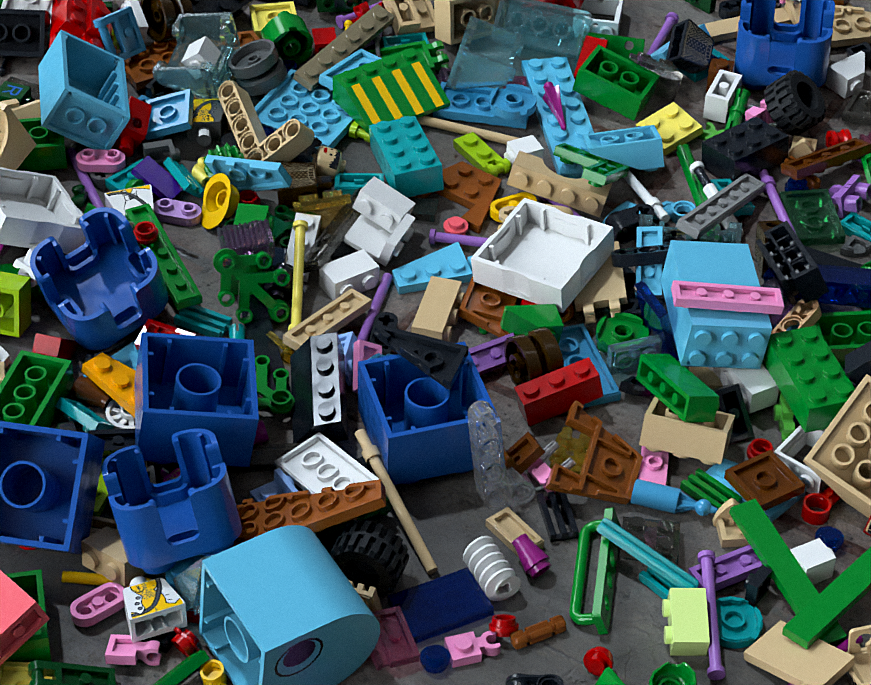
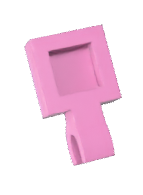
[105,634,162,666]

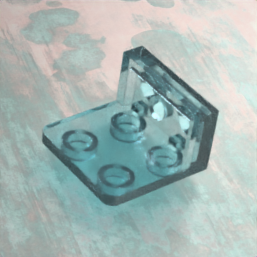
[592,333,662,375]

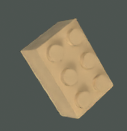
[639,396,735,465]

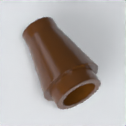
[71,376,112,410]

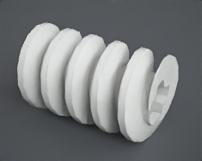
[463,536,521,601]

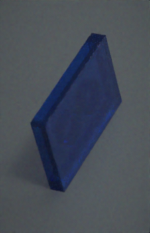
[634,281,680,362]
[388,568,494,644]

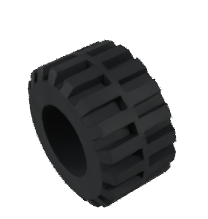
[764,70,826,136]
[330,520,409,597]

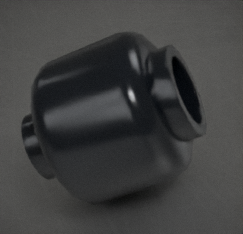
[263,263,293,301]

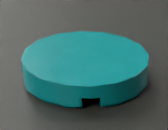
[716,596,763,649]

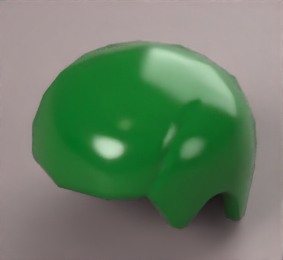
[649,661,697,685]

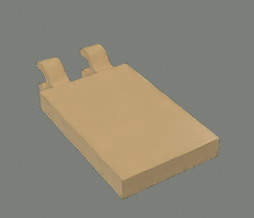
[574,241,628,324]

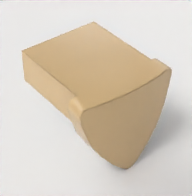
[788,135,818,158]
[712,498,750,548]

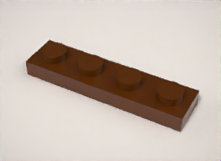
[781,138,871,180]

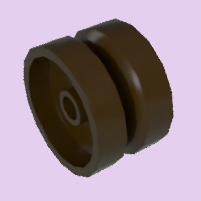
[140,0,194,42]
[504,327,564,386]

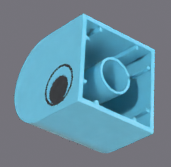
[199,525,380,685]

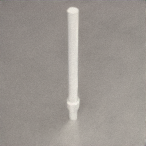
[624,170,670,223]

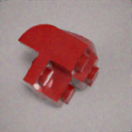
[49,0,114,50]

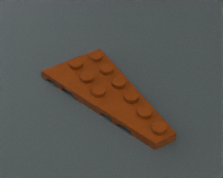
[114,30,260,90]
[233,479,386,547]

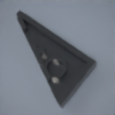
[374,324,469,390]

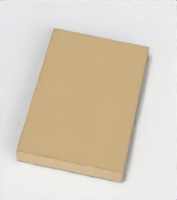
[744,620,855,685]

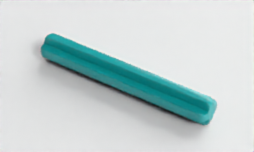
[597,518,700,588]

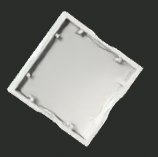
[0,167,86,254]
[471,198,614,313]

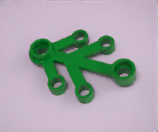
[213,248,290,324]
[255,355,295,414]

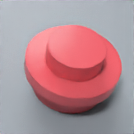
[443,216,468,235]

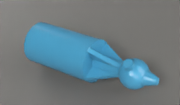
[631,479,718,516]

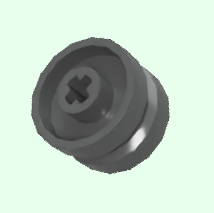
[228,39,287,96]

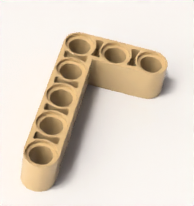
[218,80,315,162]

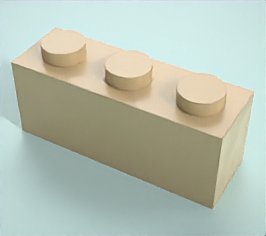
[411,276,465,342]

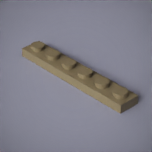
[293,4,395,92]

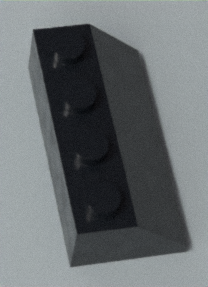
[290,332,349,448]

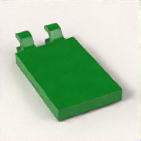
[368,40,450,74]

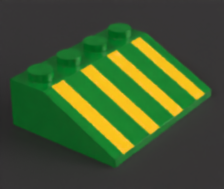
[333,48,450,135]

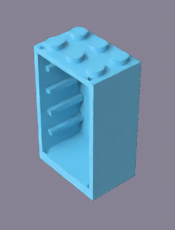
[38,30,130,150]
[660,240,772,369]

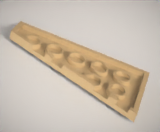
[784,0,871,48]

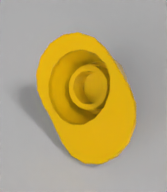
[201,173,240,229]

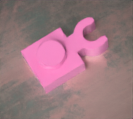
[444,631,501,668]

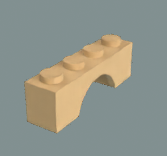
[507,150,612,217]

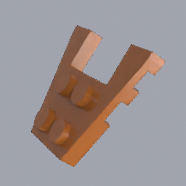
[407,161,502,234]
[458,276,519,338]
[545,400,643,505]

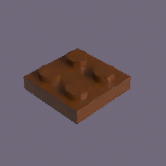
[724,450,805,511]

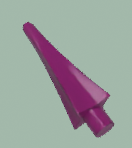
[542,82,567,130]

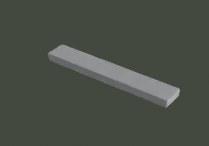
[675,173,766,240]

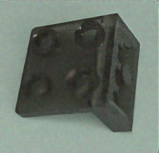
[629,51,683,101]

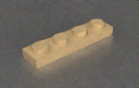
[283,288,372,351]

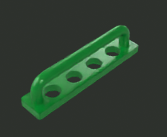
[569,507,621,635]

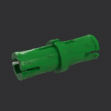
[724,88,751,131]

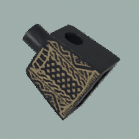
[665,19,719,74]

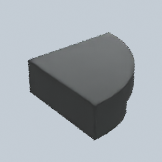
[840,235,871,258]

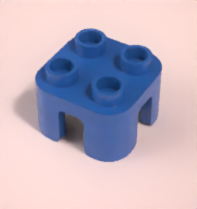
[734,0,835,90]
[30,207,168,350]
[101,428,242,574]

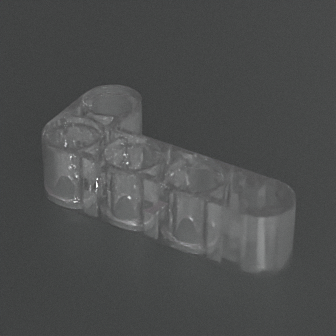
[467,401,536,511]

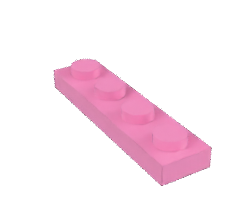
[671,280,784,315]

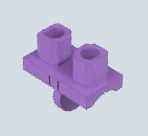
[828,174,871,219]

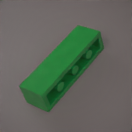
[636,354,720,422]

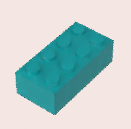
[369,116,444,197]

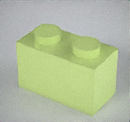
[662,588,710,656]

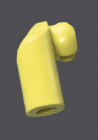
[191,157,211,188]

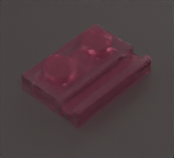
[371,606,420,671]

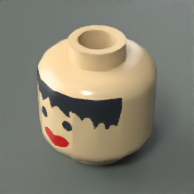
[309,146,346,180]

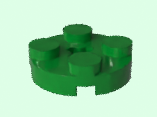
[595,312,649,359]

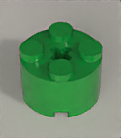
[261,11,314,67]

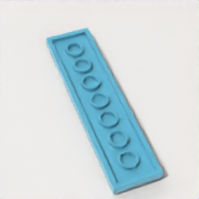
[521,57,594,179]

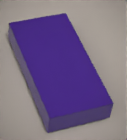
[131,156,183,200]

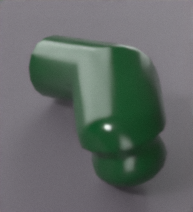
[71,184,88,209]

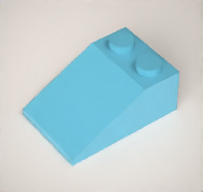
[583,125,664,172]

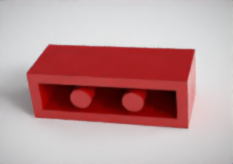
[514,357,604,426]

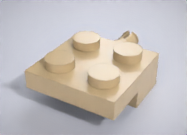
[382,0,435,35]

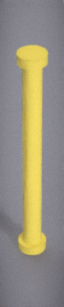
[288,220,308,331]

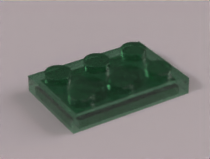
[779,189,846,246]

